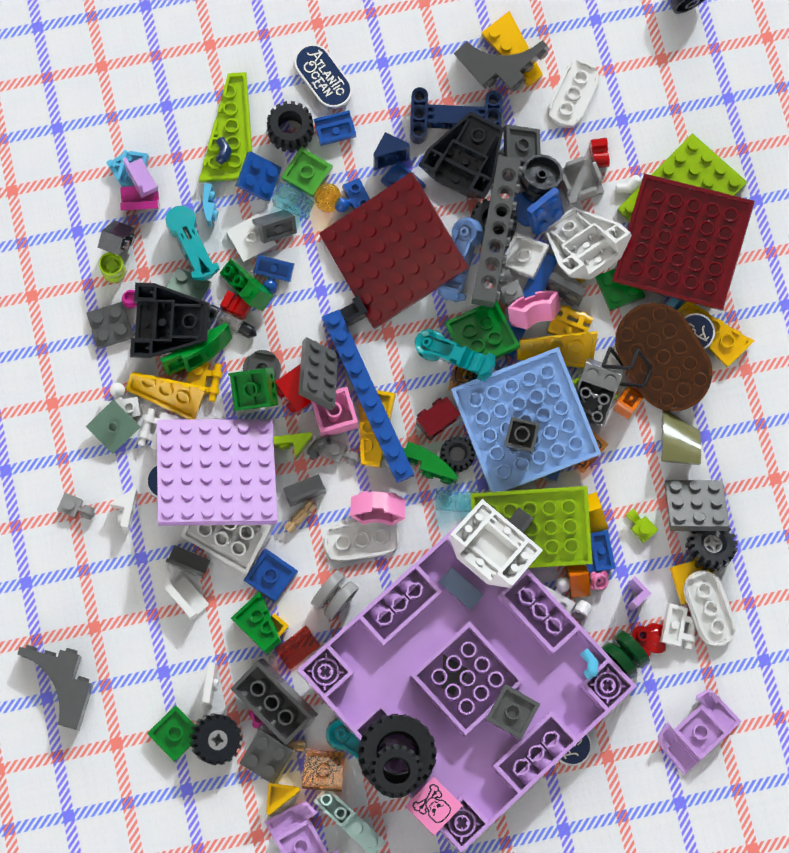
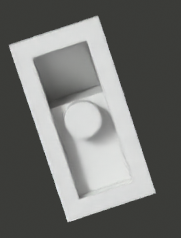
[109,489,138,530]

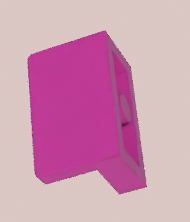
[120,185,160,211]

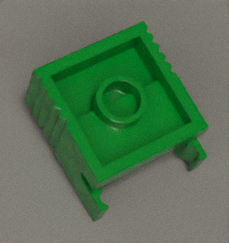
[228,367,278,411]

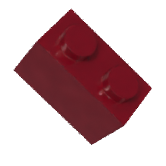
[416,396,461,441]

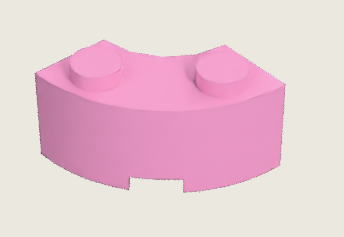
[508,291,561,329]
[350,491,406,526]

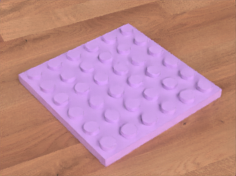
[157,419,277,526]

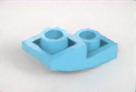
[203,183,219,227]

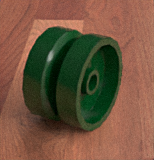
[601,630,650,679]

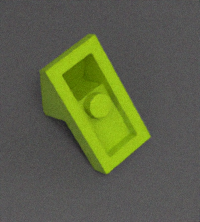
[273,432,312,460]

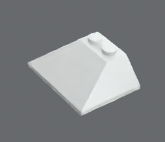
[449,499,543,588]

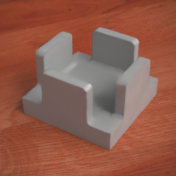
[560,156,604,206]

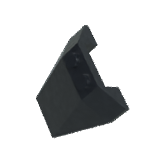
[419,111,504,199]
[130,282,210,358]

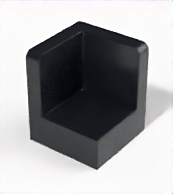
[340,296,368,327]

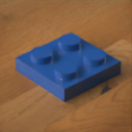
[235,151,282,202]
[526,187,564,236]

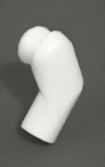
[616,175,642,194]

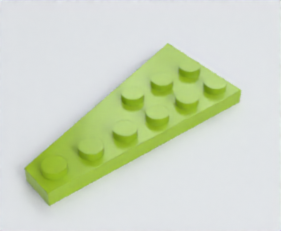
[198,72,253,183]

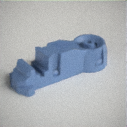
[438,217,484,302]

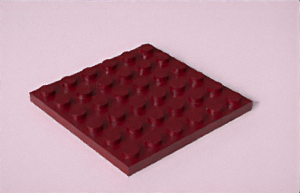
[319,172,469,329]
[612,173,755,311]

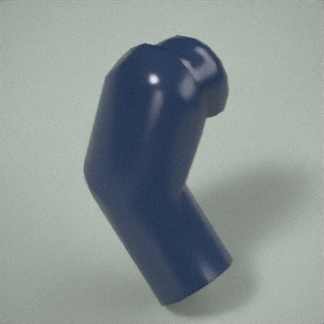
[216,137,232,165]

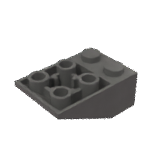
[576,357,623,428]

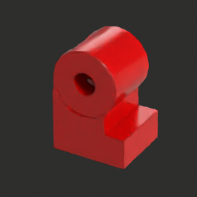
[589,138,610,168]
[220,291,251,319]

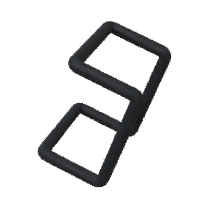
[602,347,653,388]

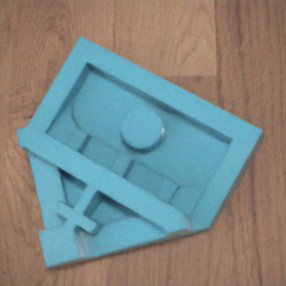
[106,150,149,187]

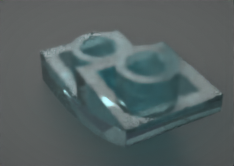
[436,490,476,512]

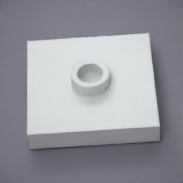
[226,214,277,264]
[502,232,550,280]
[201,662,219,706]

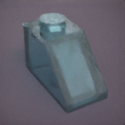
[272,182,315,219]

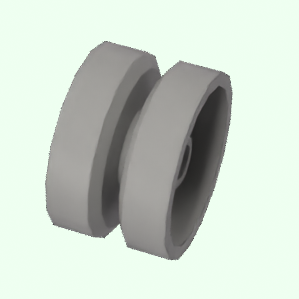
[311,570,359,621]

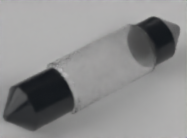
[209,304,257,338]

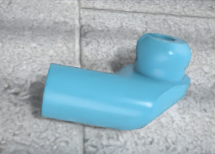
[580,648,599,679]

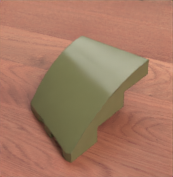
[661,410,701,465]

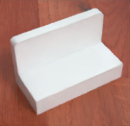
[165,576,209,620]

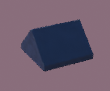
[373,132,410,171]

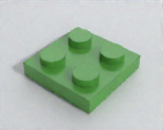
[281,147,333,198]

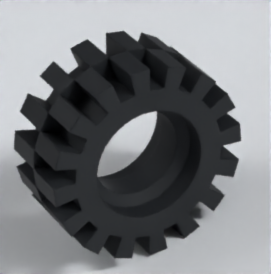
[440,436,475,472]

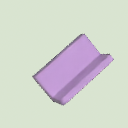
[123,157,158,198]
[627,577,652,611]

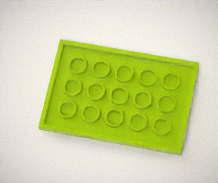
[617,133,747,222]
[470,486,593,568]

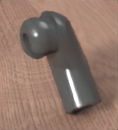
[307,435,331,460]

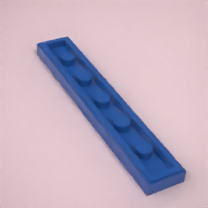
[506,253,557,358]

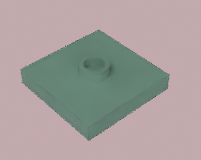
[86,399,141,454]

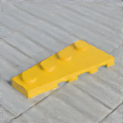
[481,11,543,88]
[677,302,755,367]
[517,331,598,368]
[125,371,207,420]
[359,390,396,468]

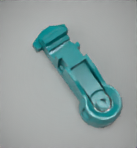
[165,206,220,281]
[414,329,496,382]
[326,718,360,760]

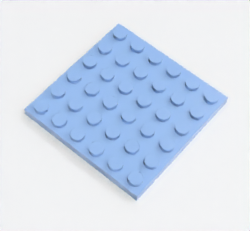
[451,347,601,492]

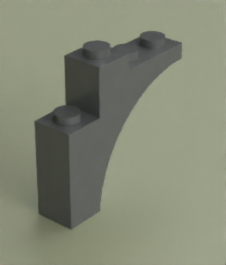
[454,40,549,92]
[17,645,93,731]

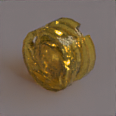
[314,183,341,213]

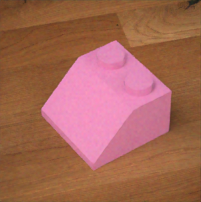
[311,387,358,437]

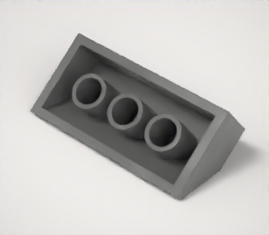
[231,658,318,745]

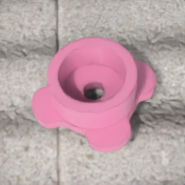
[590,570,609,590]

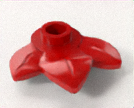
[631,623,666,657]

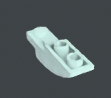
[313,787,387,853]

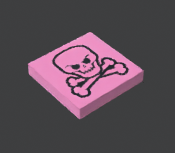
[405,776,463,835]

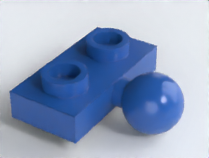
[335,178,370,213]
[253,255,295,294]

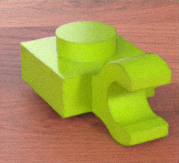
[626,509,658,543]

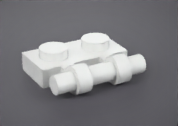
[137,408,180,451]
[660,603,696,650]

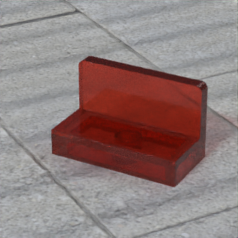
[275,625,320,670]

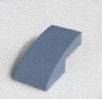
[438,568,483,610]

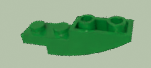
[160,322,232,376]
[403,442,458,485]

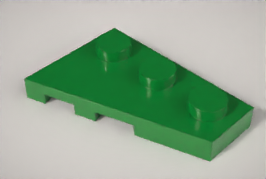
[231,591,282,655]

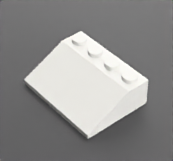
[180,519,278,574]

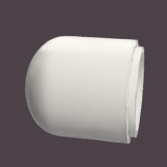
[572,600,591,621]

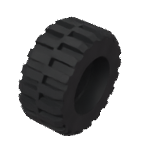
[358,714,437,787]

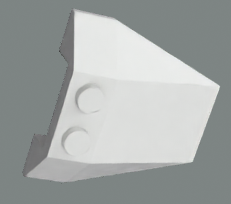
[545,207,632,280]

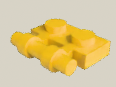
[547,304,593,336]
[186,362,223,402]

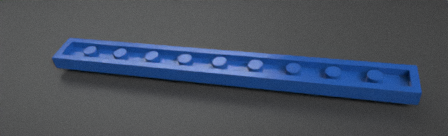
[322,309,414,483]

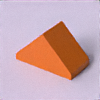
[613,387,643,420]
[565,565,590,599]

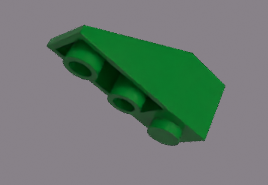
[220,258,274,311]

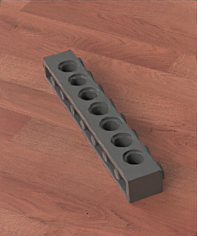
[471,155,523,308]

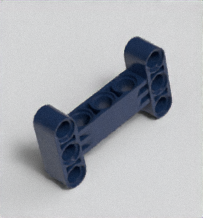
[410,87,502,144]

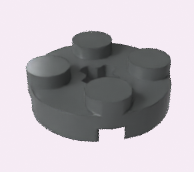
[243,350,281,381]

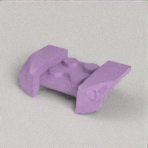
[658,689,742,775]
[265,801,339,853]

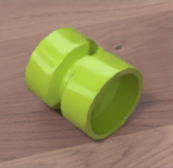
[99,252,126,283]

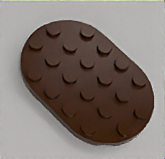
[615,303,712,412]

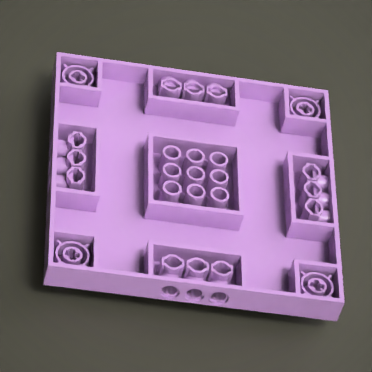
[297,519,637,853]

